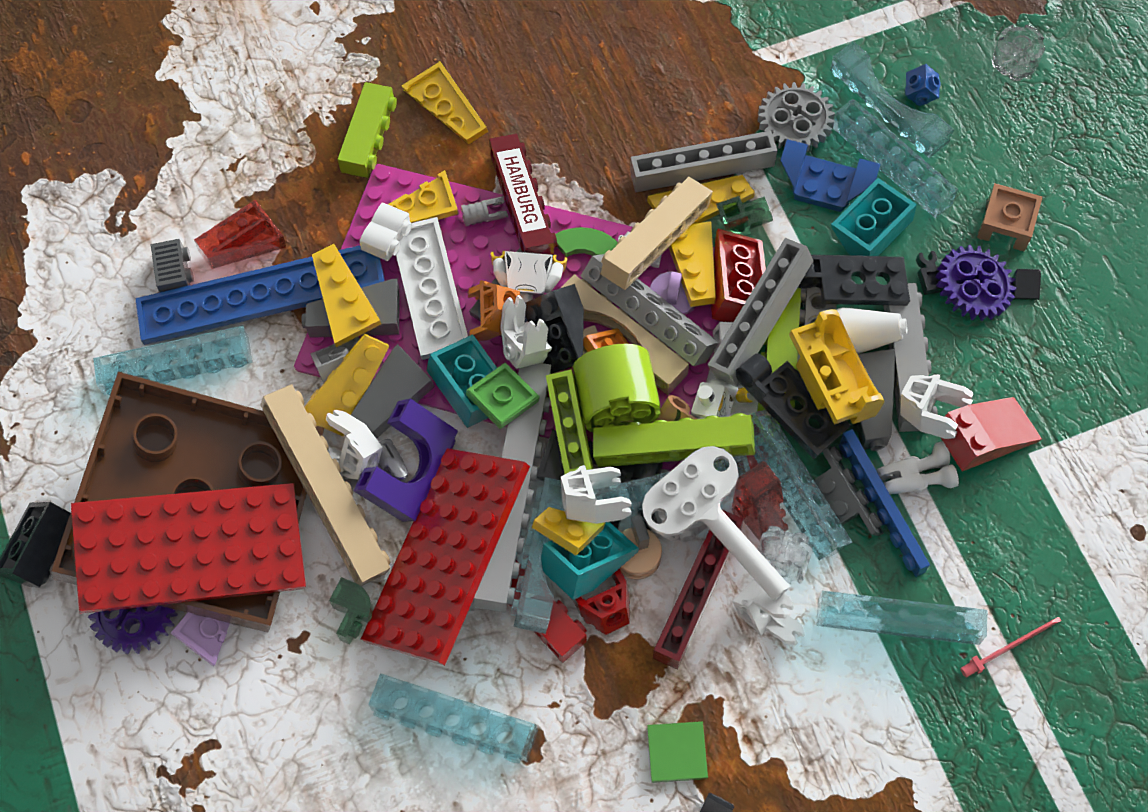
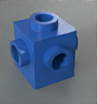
[905,64,941,106]

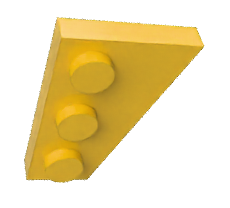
[388,170,458,223]

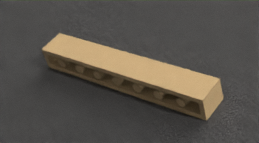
[260,384,390,588]

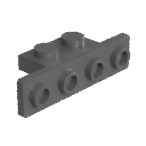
[811,446,884,536]

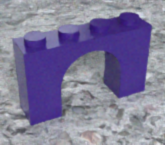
[353,398,458,522]

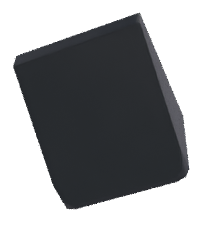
[1012,269,1041,300]
[700,793,734,812]

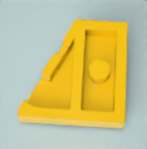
[532,507,605,555]

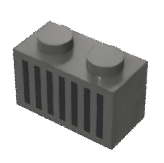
[150,238,194,292]

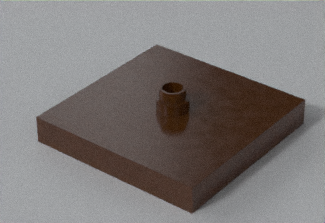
[51,372,325,633]

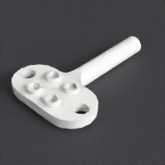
[642,446,790,601]

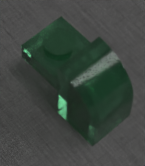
[716,196,773,235]
[329,577,374,645]

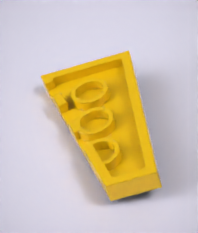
[402,62,488,144]
[647,174,755,224]
[668,221,715,307]
[312,244,381,348]
[304,334,389,436]

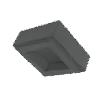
[631,515,650,550]

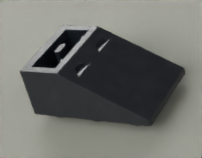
[525,284,584,374]

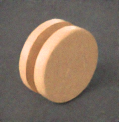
[619,528,662,580]

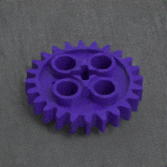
[936,245,1016,321]
[88,605,178,655]

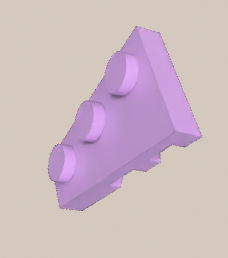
[171,612,230,666]

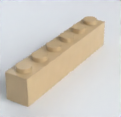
[601,177,713,290]

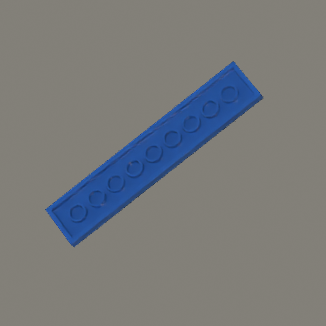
[135,245,385,345]

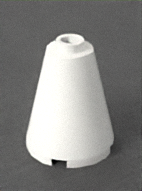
[836,307,908,354]

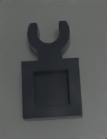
[916,251,943,295]

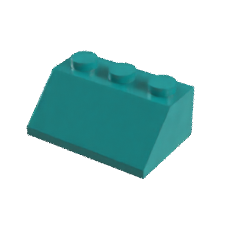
[831,178,917,256]
[426,334,497,428]

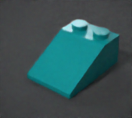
[539,522,639,600]

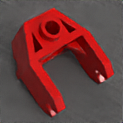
[572,569,630,635]

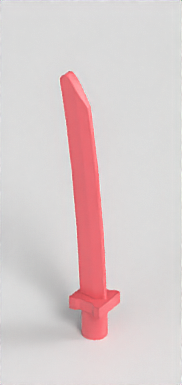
[960,617,1061,678]

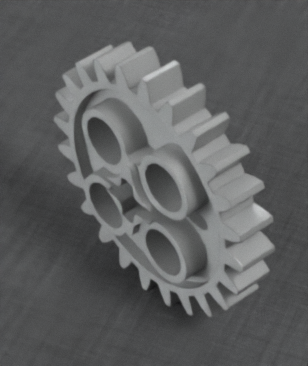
[757,82,835,151]

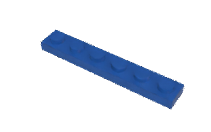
[839,429,930,577]

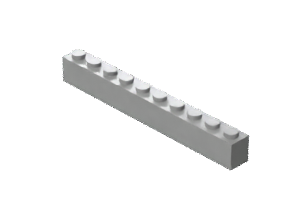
[473,363,551,613]

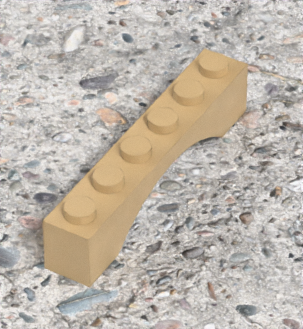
[561,274,689,395]

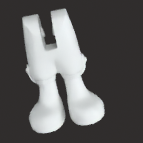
[877,441,959,494]

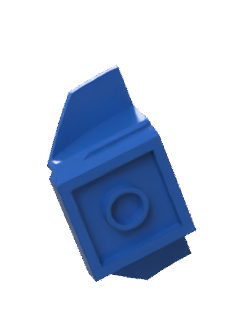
[781,139,881,212]

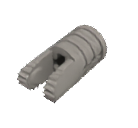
[461,196,508,227]
[378,439,408,483]

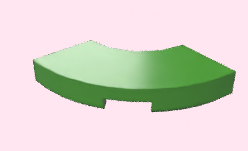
[555,227,618,257]

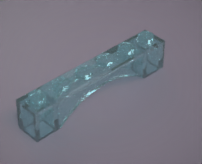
[830,41,954,158]
[510,477,564,634]

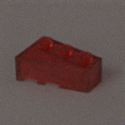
[194,200,286,269]
[732,461,788,547]

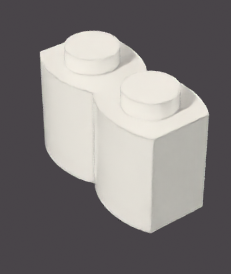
[360,203,412,261]

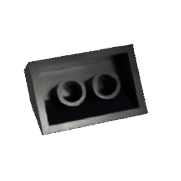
[0,502,70,588]

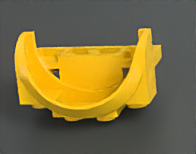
[789,310,885,424]

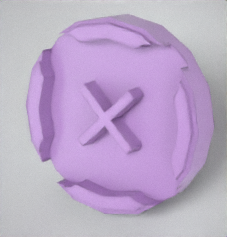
[650,271,695,315]

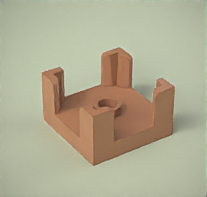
[977,183,1042,252]

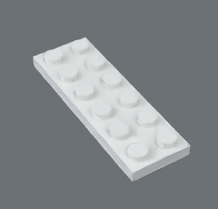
[396,217,468,360]

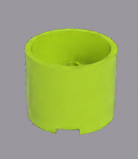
[573,344,660,432]

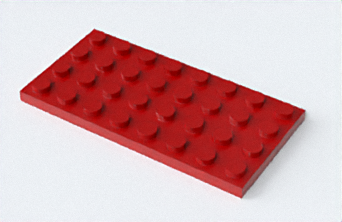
[361,448,530,666]
[71,483,306,614]

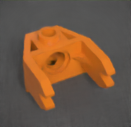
[468,280,520,341]

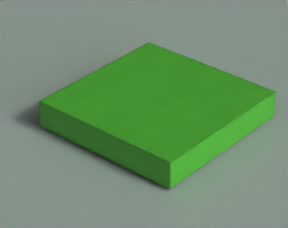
[466,363,540,429]
[647,721,708,783]

